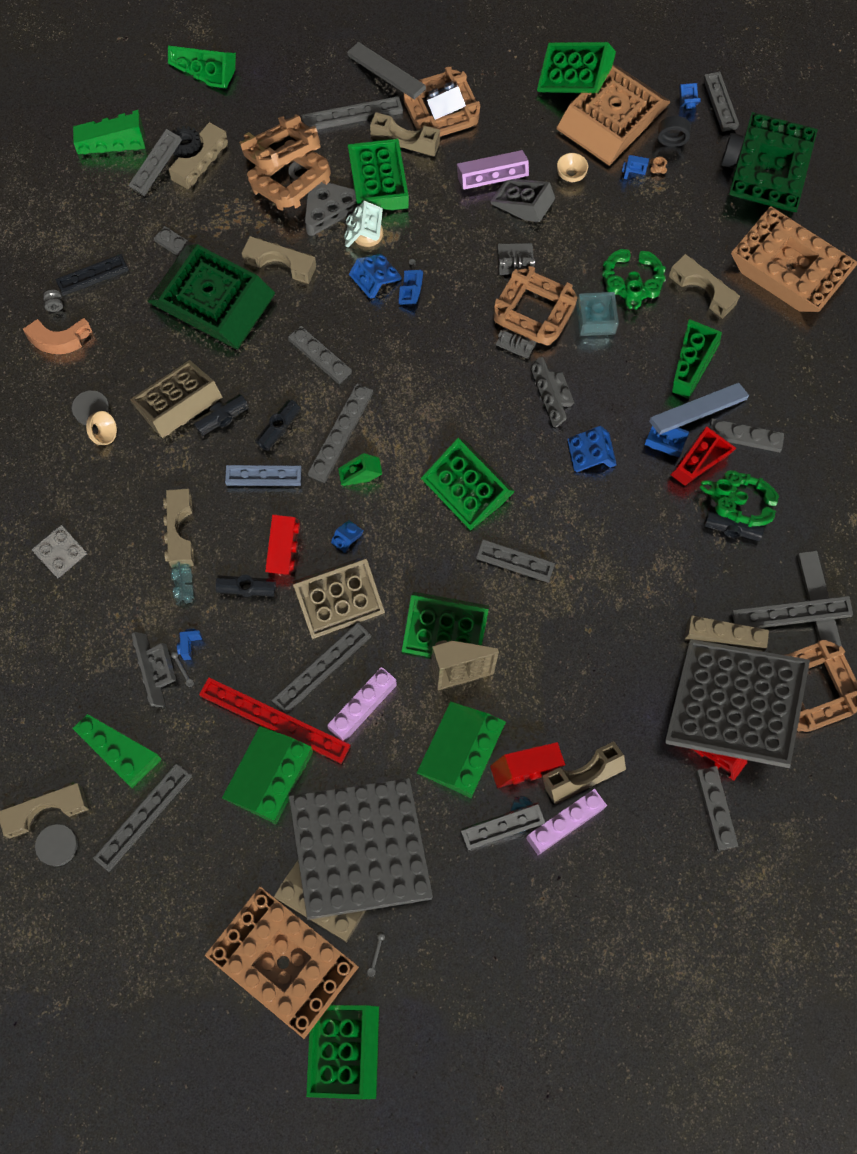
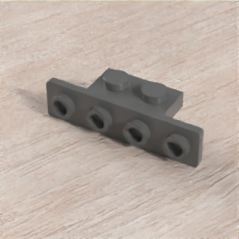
[530,357,574,427]
[132,632,176,707]

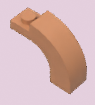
[23,318,92,354]

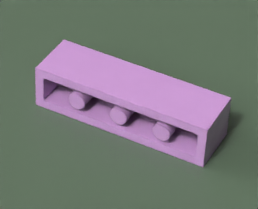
[457,150,529,189]
[328,667,396,742]
[526,789,607,855]

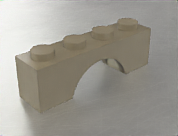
[370,112,440,157]
[169,122,228,189]
[242,236,316,284]
[669,254,740,319]
[163,489,194,568]
[684,615,769,652]
[543,741,626,804]
[0,782,89,839]

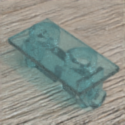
[171,562,194,605]

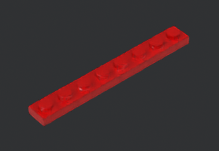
[199,678,351,764]

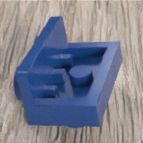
[645,426,689,458]

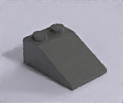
[491,179,555,222]

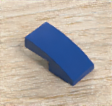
[399,270,423,305]

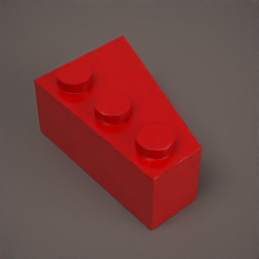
[265,515,300,575]

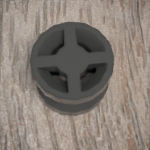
[43,290,63,312]

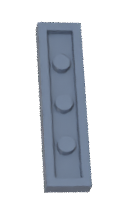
[225,465,301,486]

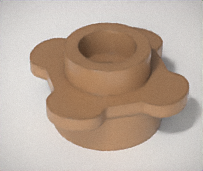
[650,157,667,174]

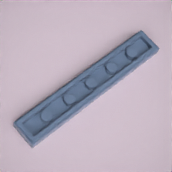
[649,383,749,435]

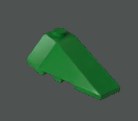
[168,46,236,88]

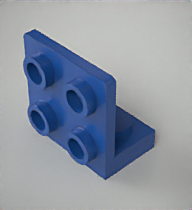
[349,254,402,299]
[568,426,617,472]

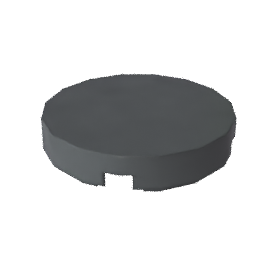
[72,390,109,425]
[35,824,78,867]

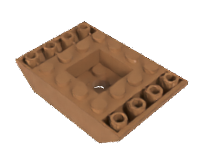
[557,65,670,166]
[731,206,857,312]
[205,887,359,1039]

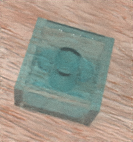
[577,292,619,336]

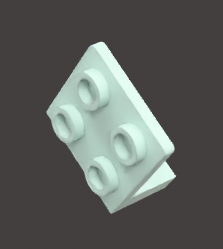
[344,201,383,247]

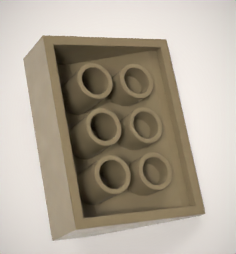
[130,360,222,438]
[292,556,385,639]
[431,640,499,690]
[274,861,366,943]

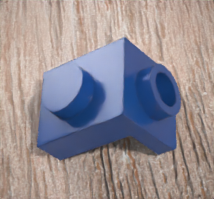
[679,83,701,109]
[622,155,649,179]
[331,520,364,553]
[177,629,202,660]

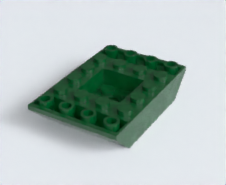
[729,112,818,213]
[147,244,275,350]

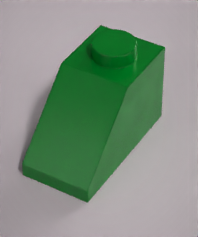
[338,453,382,486]

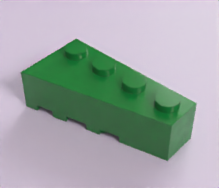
[73,110,146,154]
[72,714,162,788]

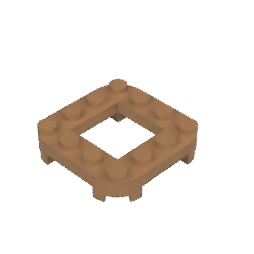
[403,67,480,136]
[239,115,321,172]
[247,140,331,211]
[493,266,578,345]
[786,640,857,732]

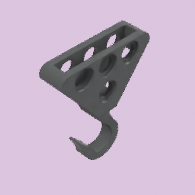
[289,161,360,236]

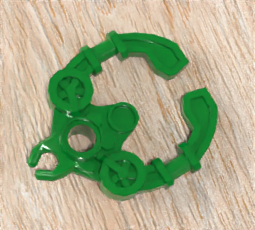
[603,249,666,310]
[700,470,779,527]

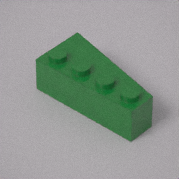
[672,319,722,399]

